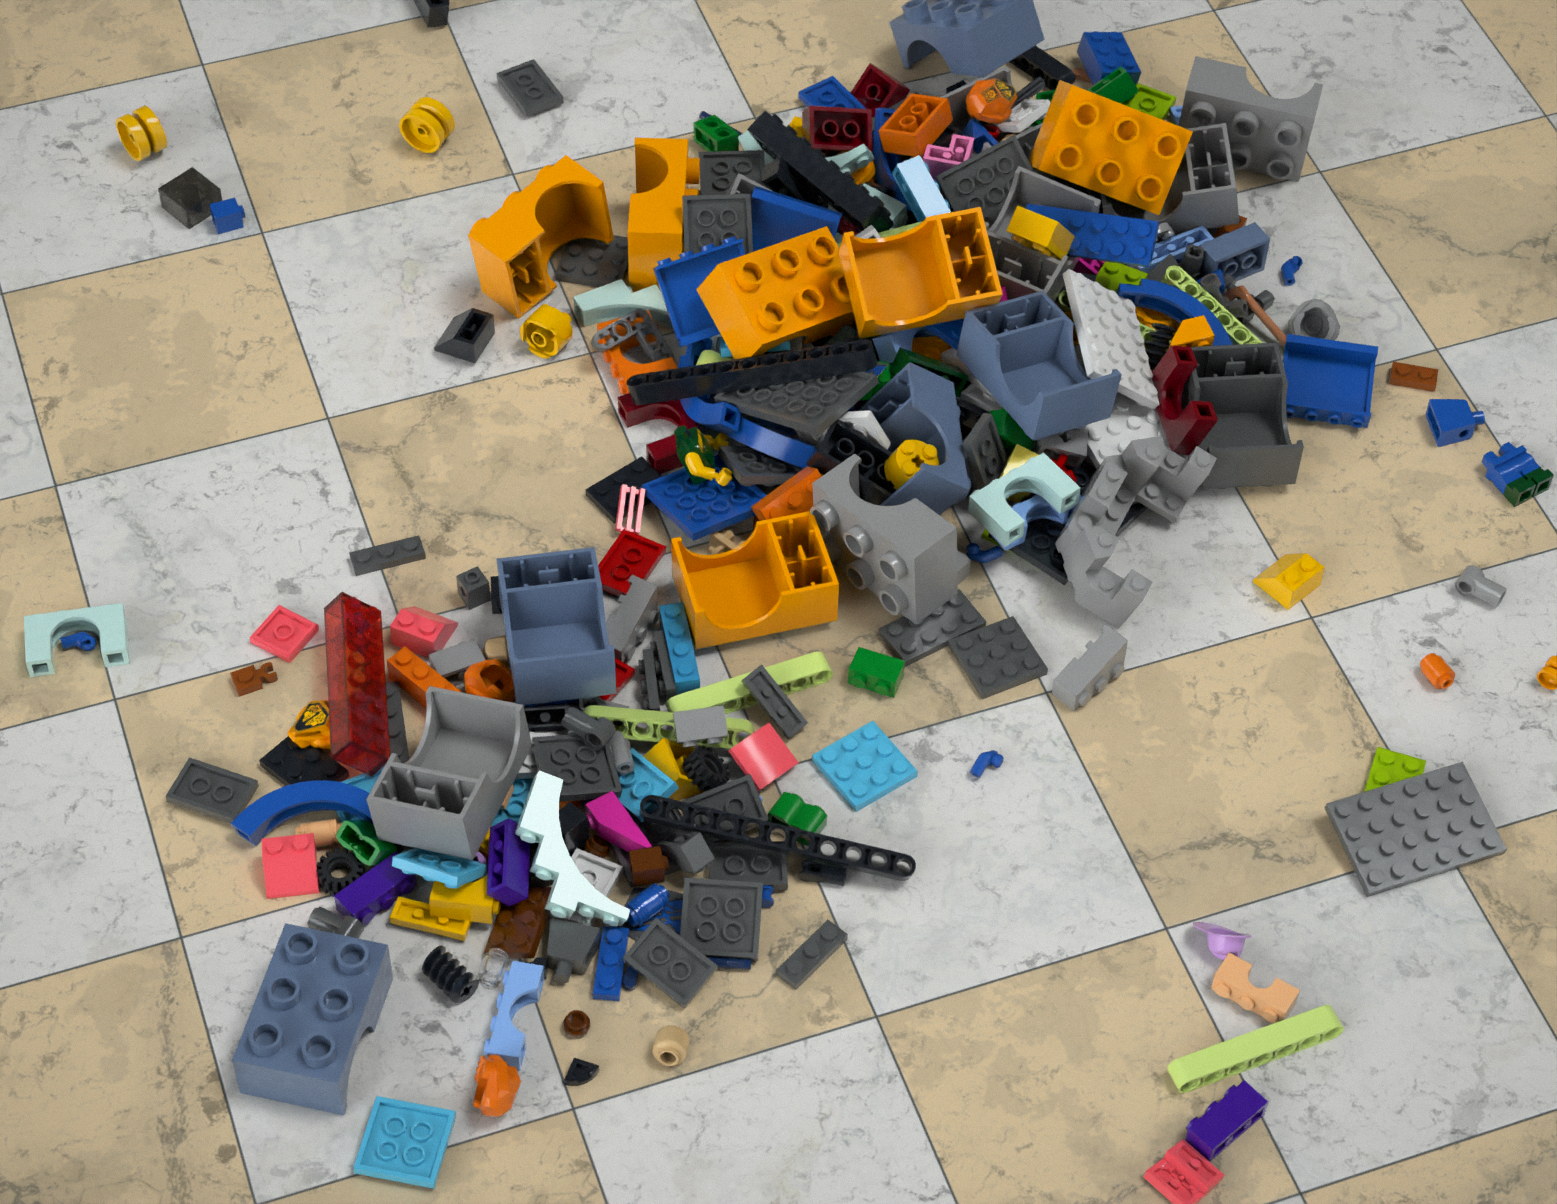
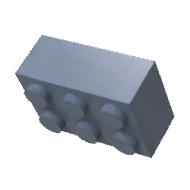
[1200,222,1270,281]

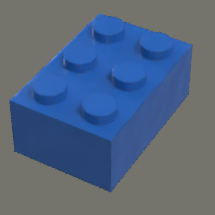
[1077,31,1141,85]

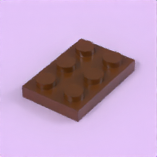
[484,887,552,959]

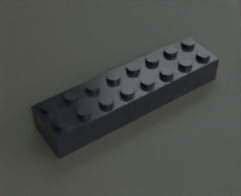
[747,111,894,233]

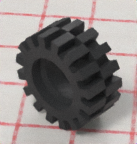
[683,746,730,792]
[317,847,365,897]

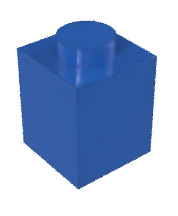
[209,197,246,234]

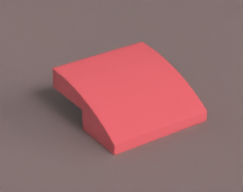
[728,723,798,792]
[1144,1139,1225,1204]

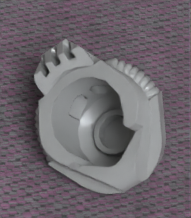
[1288,299,1340,340]

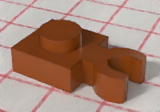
[230,662,278,697]

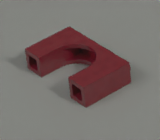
[1151,345,1218,455]
[618,393,699,474]

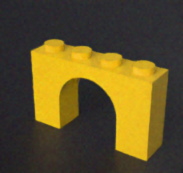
[429,826,501,924]

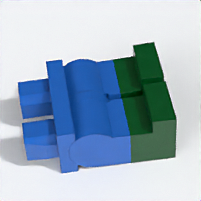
[1482,442,1554,507]

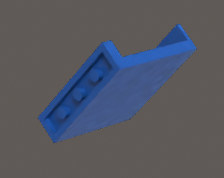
[751,186,842,252]
[653,236,746,347]
[1282,334,1378,428]

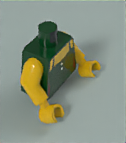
[674,426,732,486]

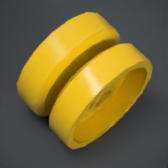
[399,97,455,153]
[115,105,167,161]

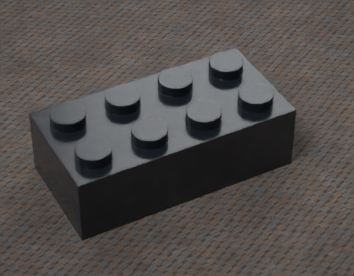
[806,419,897,506]

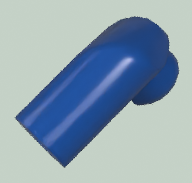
[1281,256,1303,286]
[966,543,1002,563]
[60,631,97,651]
[969,750,1004,778]

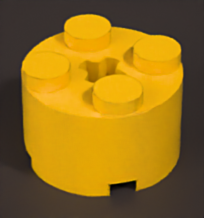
[520,304,573,359]
[884,440,940,490]

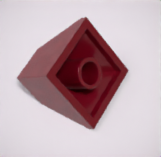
[851,63,911,118]

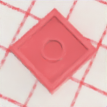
[250,605,319,663]

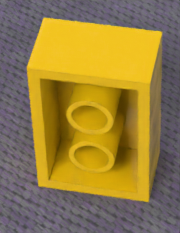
[1006,205,1075,260]

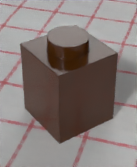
[629,846,669,887]

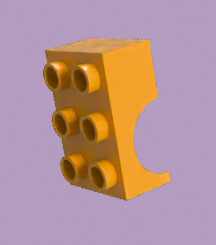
[1028,80,1193,215]
[627,137,700,293]
[468,155,614,319]
[839,207,1003,339]
[696,226,855,359]
[671,511,839,649]

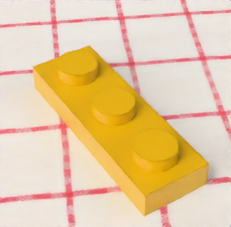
[390,896,472,941]

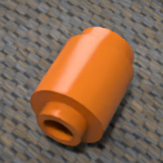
[1420,653,1455,689]

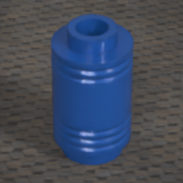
[624,883,670,927]

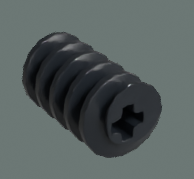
[1145,323,1177,370]
[422,945,479,1003]

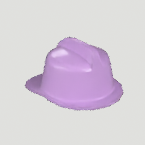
[1193,922,1252,960]

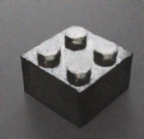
[158,167,222,229]

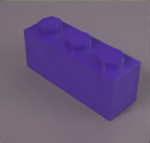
[487,818,530,907]
[334,852,417,925]
[1185,1080,1268,1162]

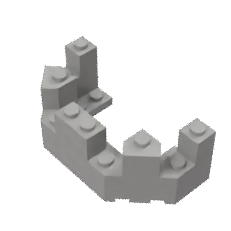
[1055,436,1217,629]

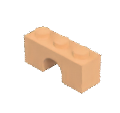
[1211,953,1300,1023]

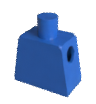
[1425,399,1485,447]

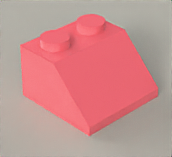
[390,606,458,658]
[261,833,319,899]

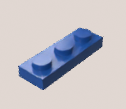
[593,926,629,1001]

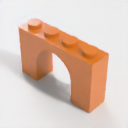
[597,310,677,395]

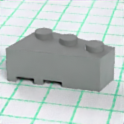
[606,575,659,663]
[1052,624,1128,711]

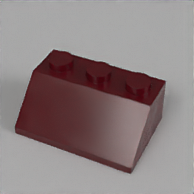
[802,106,872,152]

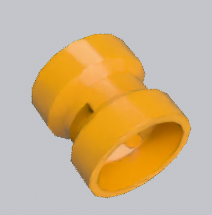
[1537,656,1557,690]

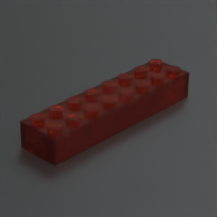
[324,592,391,776]

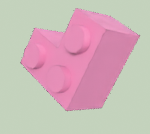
[923,134,974,181]

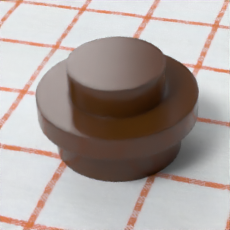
[585,835,610,858]
[563,1010,590,1037]

